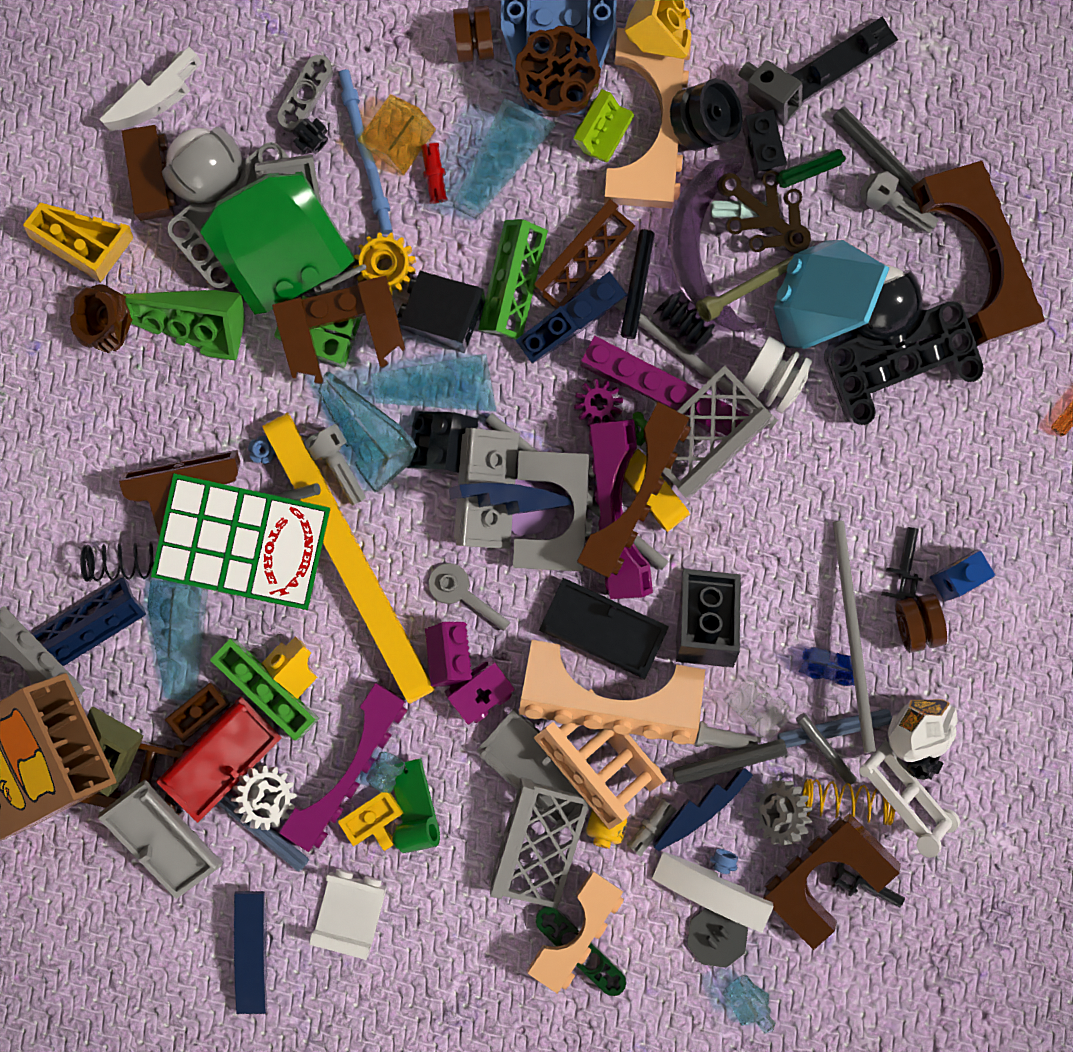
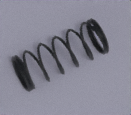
[80,542,154,582]

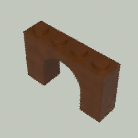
[763,813,901,950]

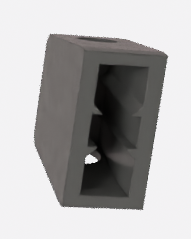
[738,60,802,126]

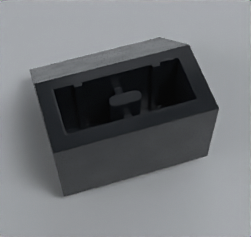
[407,411,479,475]

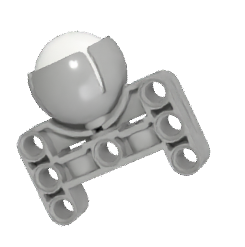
[162,126,321,288]

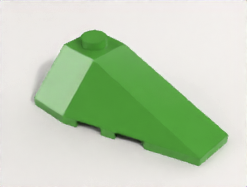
[123,290,245,360]

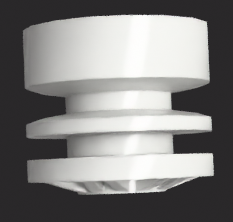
[739,336,813,414]

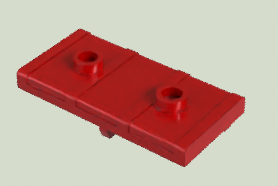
[155,696,282,823]

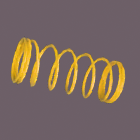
[802,778,895,826]

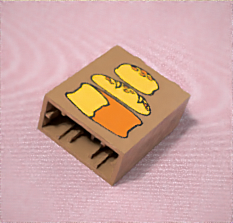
[0,673,117,841]

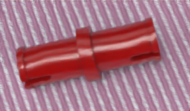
[421,143,448,204]

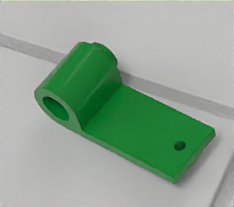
[388,758,440,853]

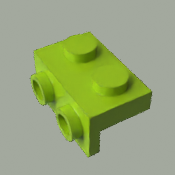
[573,89,634,163]

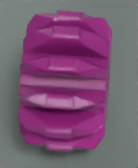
[574,379,623,427]

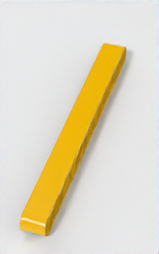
[262,412,435,704]

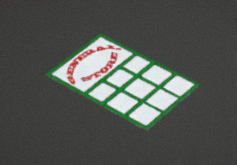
[151,473,330,610]

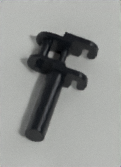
[881,527,923,600]
[831,862,905,908]

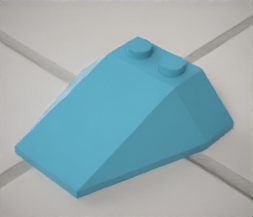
[773,240,889,349]

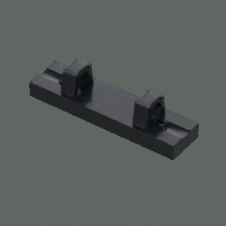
[791,16,898,103]

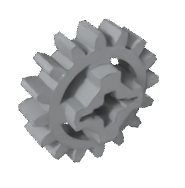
[753,780,812,846]

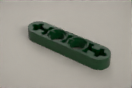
[536,906,626,996]

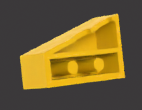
[23,203,133,283]

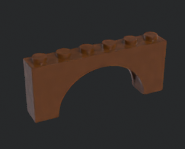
[911,160,1045,347]

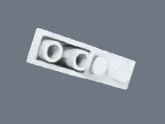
[100,47,202,131]

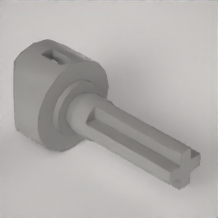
[860,171,939,233]
[304,424,366,506]

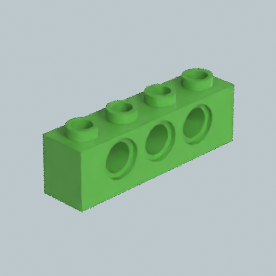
[210,638,320,741]

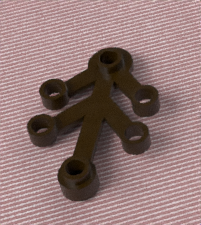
[717,170,811,253]

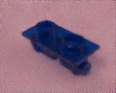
[798,647,855,686]

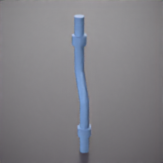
[339,69,393,235]

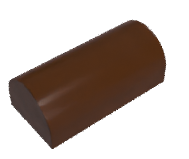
[164,682,230,742]

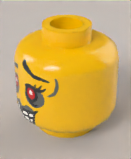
[586,809,628,849]

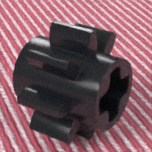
[293,118,328,154]
[907,756,944,780]

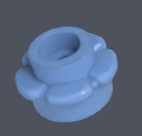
[248,436,276,464]
[710,849,738,874]

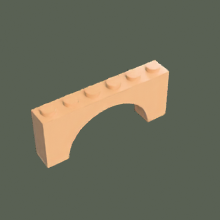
[604,27,691,209]
[519,640,705,745]

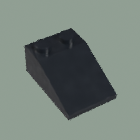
[676,569,741,668]

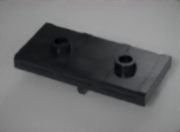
[539,578,669,680]

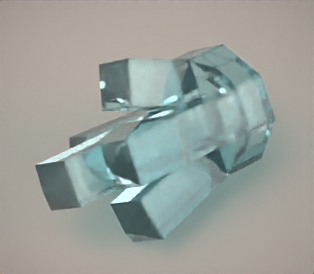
[722,975,776,1034]

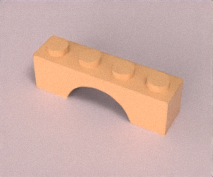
[527,870,624,994]

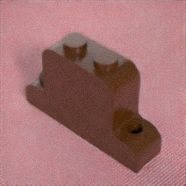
[119,450,240,536]

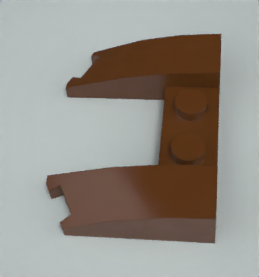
[272,275,406,384]

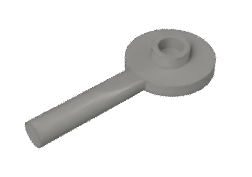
[429,563,510,631]

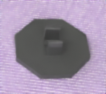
[687,908,748,968]

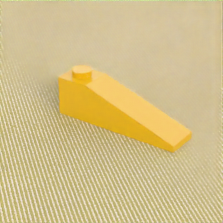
[624,0,691,59]

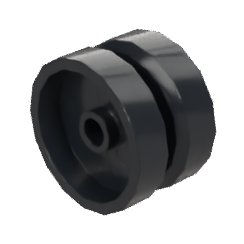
[670,78,743,151]

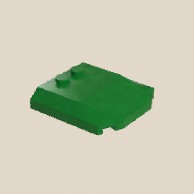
[200,171,355,315]

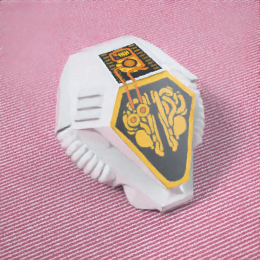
[888,699,958,762]

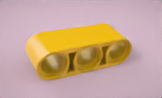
[624,449,690,533]

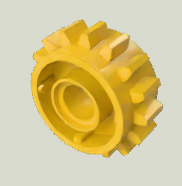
[353,232,416,294]

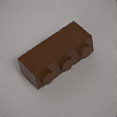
[121,125,177,221]

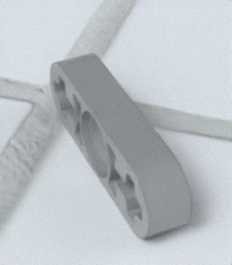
[277,55,333,133]

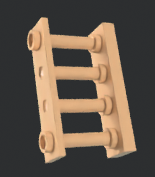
[533,689,667,830]

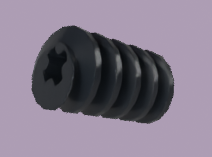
[653,290,715,355]

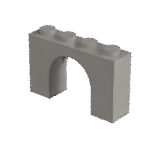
[513,451,595,572]
[0,606,85,698]

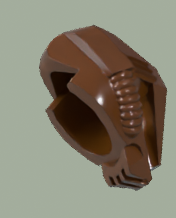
[70,284,132,353]

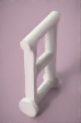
[859,741,960,858]

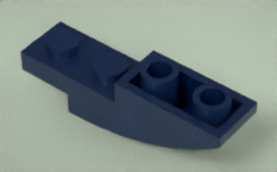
[515,271,628,364]

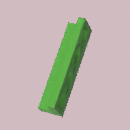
[478,219,548,340]

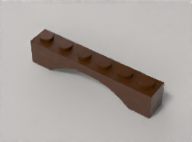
[577,402,692,578]

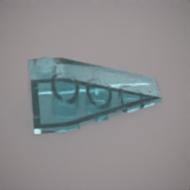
[318,372,417,493]
[147,580,209,701]

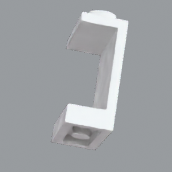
[309,869,387,960]

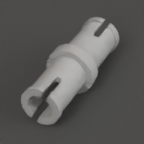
[627,798,677,856]

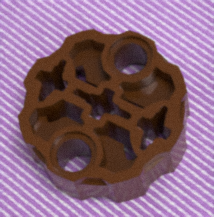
[515,25,601,118]

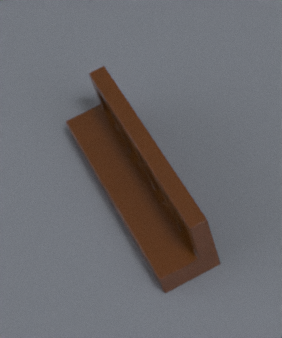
[534,199,635,309]

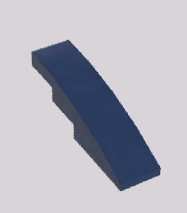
[448,483,572,515]
[652,767,753,851]
[234,891,268,1014]

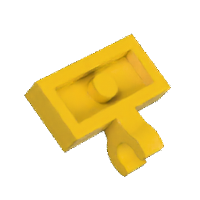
[338,789,404,851]

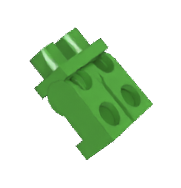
[274,296,362,369]

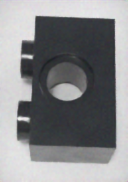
[742,109,787,180]

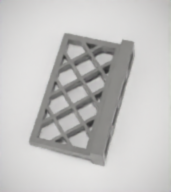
[640,366,775,498]
[488,777,589,909]

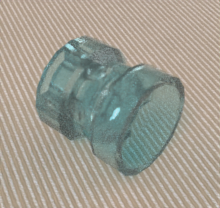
[366,752,405,793]

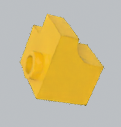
[262,636,318,699]

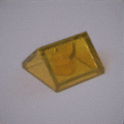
[357,94,436,176]

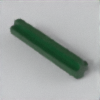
[776,149,846,188]

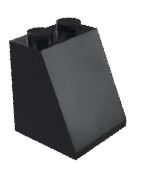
[397,271,485,353]

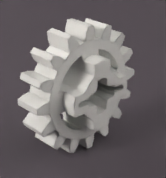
[231,765,297,830]

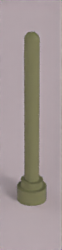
[696,253,797,322]

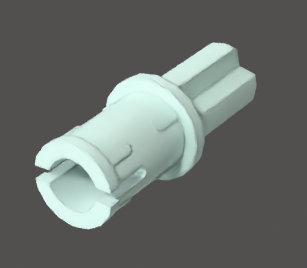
[711,200,767,219]

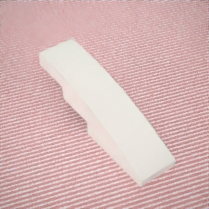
[652,851,774,933]

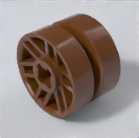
[453,5,494,63]
[895,593,947,653]

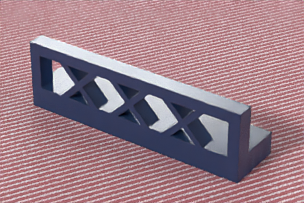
[31,577,146,666]

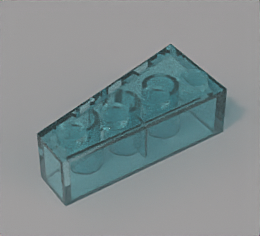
[452,98,556,220]
[371,354,497,412]

